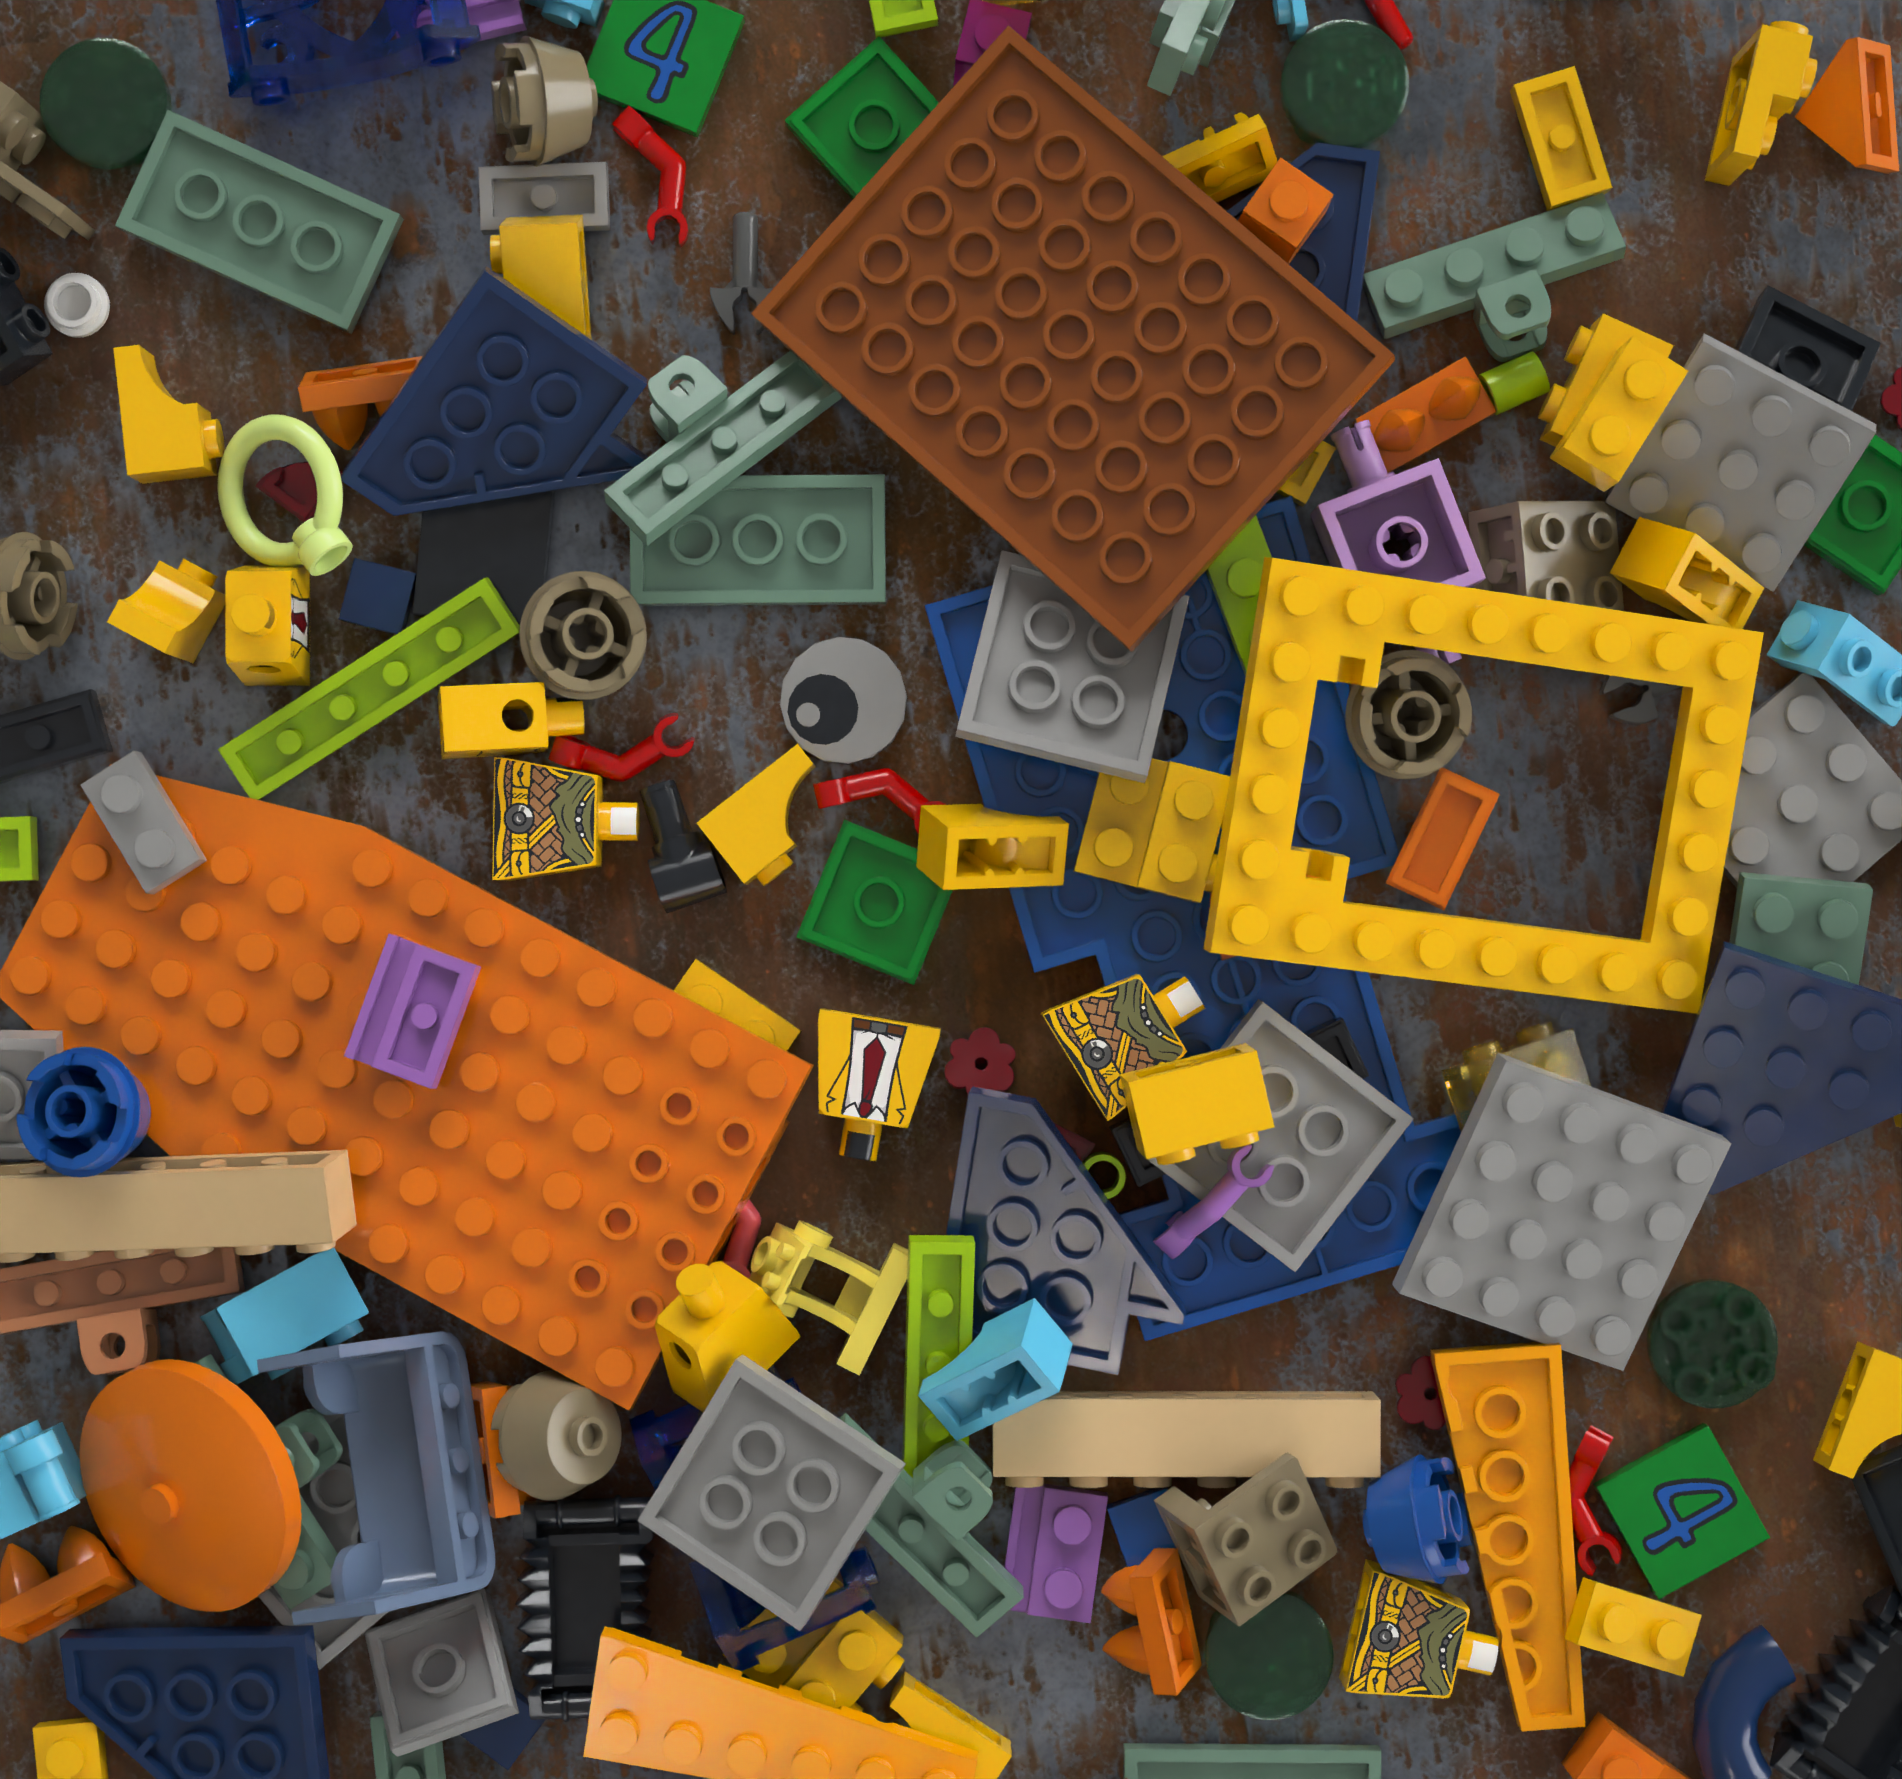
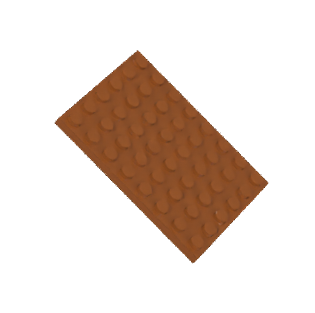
[751,25,1395,652]

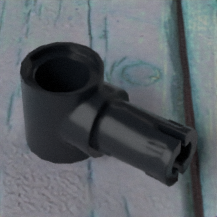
[639,780,727,913]

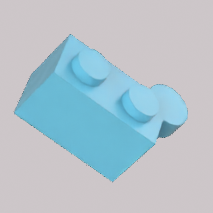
[200,1248,369,1385]
[0,1419,87,1539]

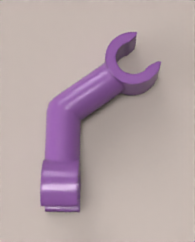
[1153,1145,1274,1259]

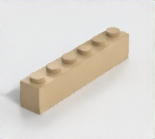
[0,1150,357,1263]
[992,1391,1381,1488]

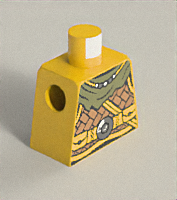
[492,757,640,881]
[1041,974,1205,1121]
[1339,1559,1499,1698]

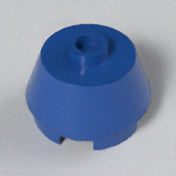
[16,1047,151,1178]
[1363,1454,1472,1584]

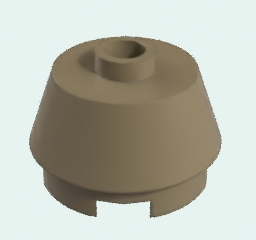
[491,36,598,167]
[0,532,78,660]
[519,571,647,700]
[1345,650,1472,779]
[491,1370,622,1501]

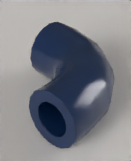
[1692,1625,1796,1779]

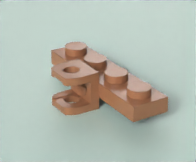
[0,1247,245,1375]

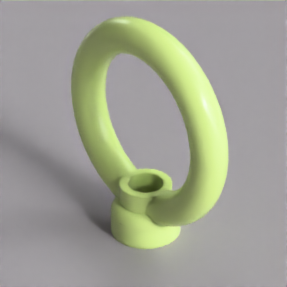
[217,414,353,576]

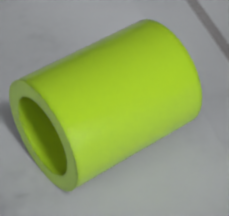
[1478,351,1550,415]
[1082,1152,1126,1199]

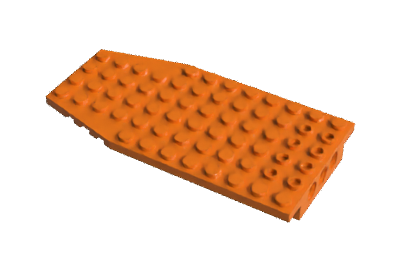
[0,764,814,1411]

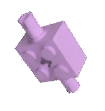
[1310,420,1486,664]

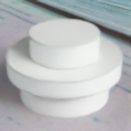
[44,273,110,338]

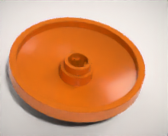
[80,1359,302,1612]

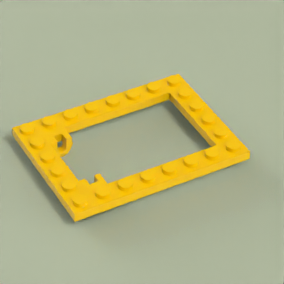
[1203,557,1764,1014]

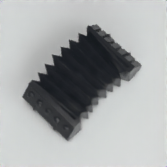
[515,1495,655,1722]
[1770,1584,1902,1779]

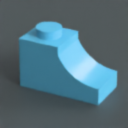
[918,1298,1073,1441]

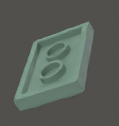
[1729,872,1873,985]

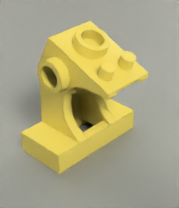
[749,1220,908,1376]

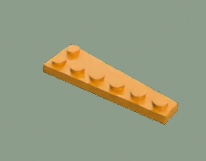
[1430,1342,1585,1732]
[583,1627,979,1779]

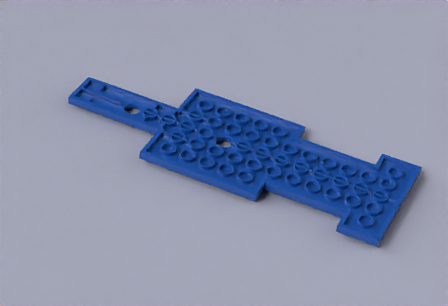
[925,496,1473,1341]

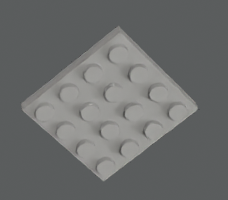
[1392,1053,1732,1371]

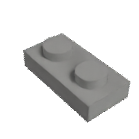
[478,162,611,235]
[80,750,207,895]

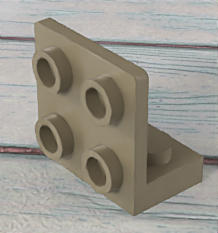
[0,81,95,241]
[1468,501,1624,611]
[1154,1453,1337,1627]

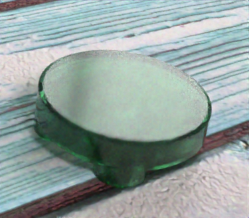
[1280,19,1409,148]
[40,38,172,169]
[1647,1279,1778,1409]
[1204,1591,1334,1720]

